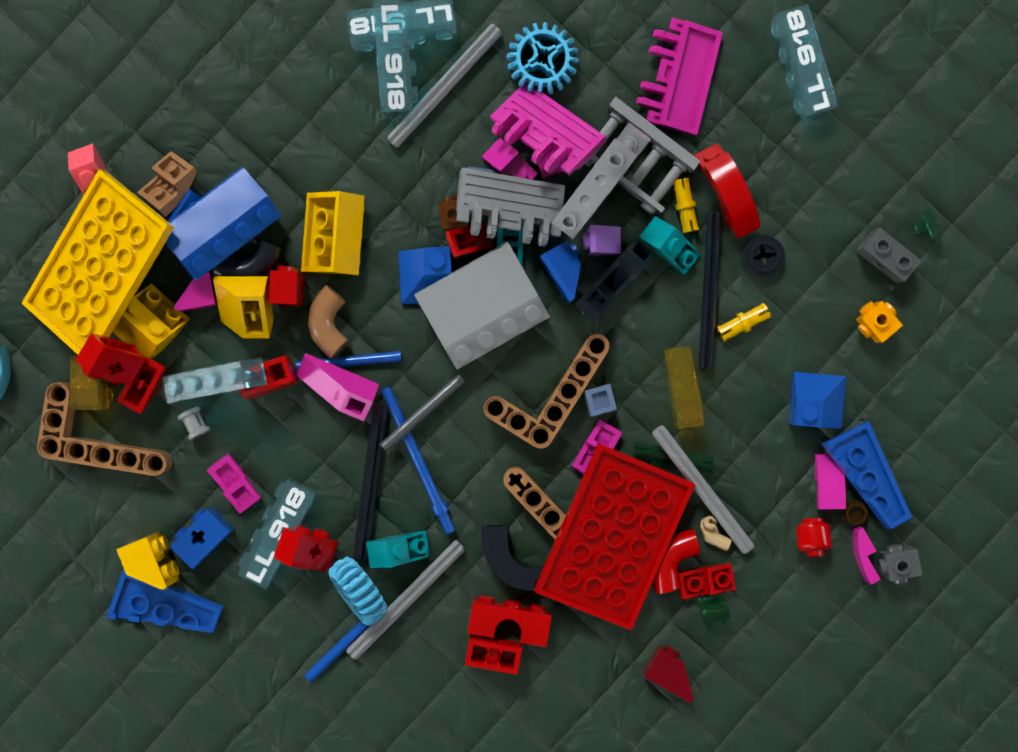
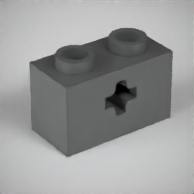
[856,227,921,284]

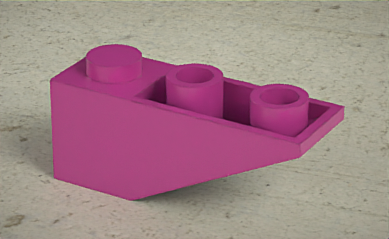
[296,353,379,421]

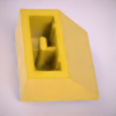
[213,276,274,338]
[113,283,190,359]
[116,531,180,590]

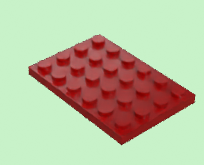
[534,443,695,630]

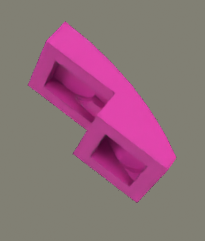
[571,419,622,475]
[207,453,261,513]
[815,454,846,509]
[852,526,881,585]

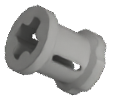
[177,406,211,440]

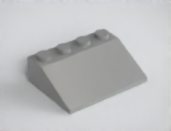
[414,242,550,369]

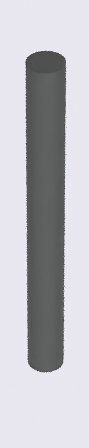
[380,374,465,452]

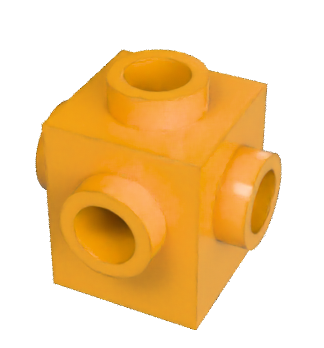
[856,301,903,343]

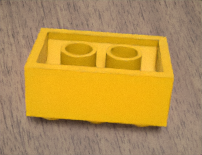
[301,191,365,275]

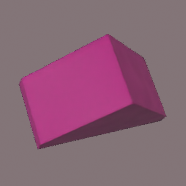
[173,268,218,312]

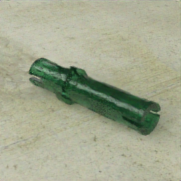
[632,441,714,473]

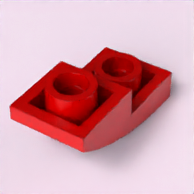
[678,563,736,600]

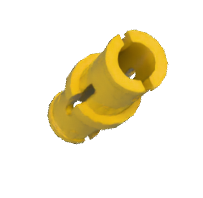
[673,178,699,233]
[716,303,771,342]

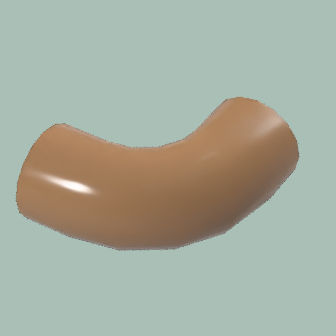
[308,285,348,359]

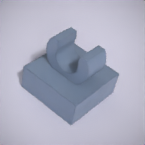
[583,384,617,417]

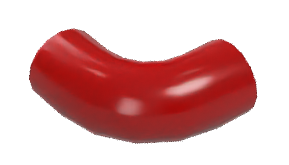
[653,529,700,594]

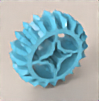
[507,22,579,95]
[329,556,387,626]

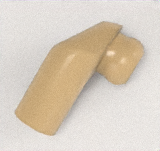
[700,516,732,551]

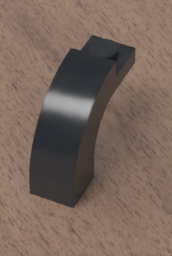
[575,238,656,323]
[481,525,544,591]

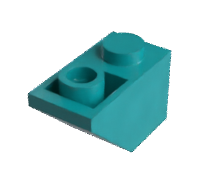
[639,216,701,274]
[366,531,430,568]

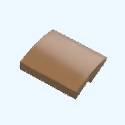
[137,151,197,217]

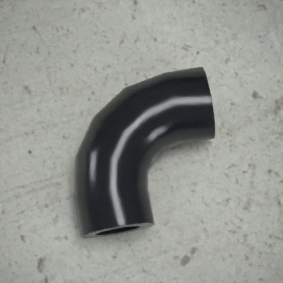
[213,239,282,279]

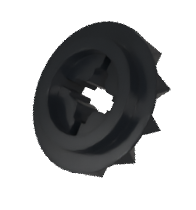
[742,235,785,278]

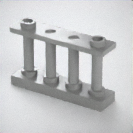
[585,97,701,215]
[552,122,651,239]

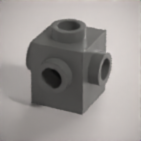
[877,544,922,584]

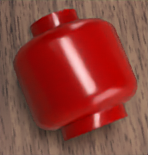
[796,518,832,557]

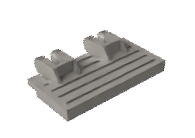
[456,168,565,247]

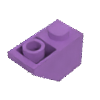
[582,225,621,257]

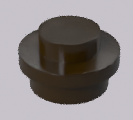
[841,500,868,527]

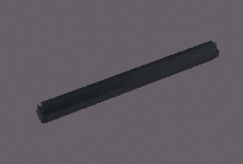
[698,212,722,370]
[353,404,388,561]

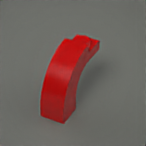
[694,143,761,239]

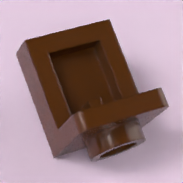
[438,195,468,229]

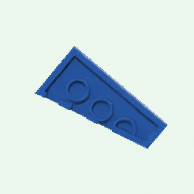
[821,421,912,529]
[106,570,224,633]

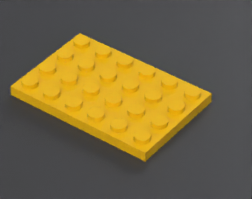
[22,169,174,354]

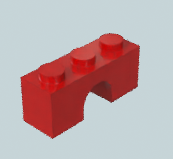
[467,595,552,647]

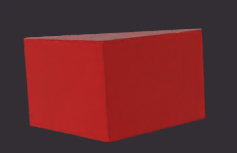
[445,222,494,260]
[117,355,166,414]

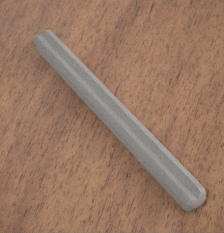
[387,23,502,147]
[652,425,754,554]
[347,540,465,660]

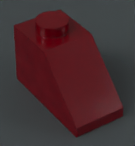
[642,644,694,703]

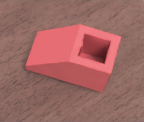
[68,144,108,195]

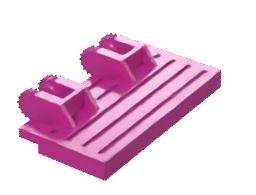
[636,18,723,136]
[490,82,606,175]

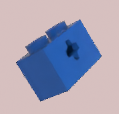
[170,507,235,569]

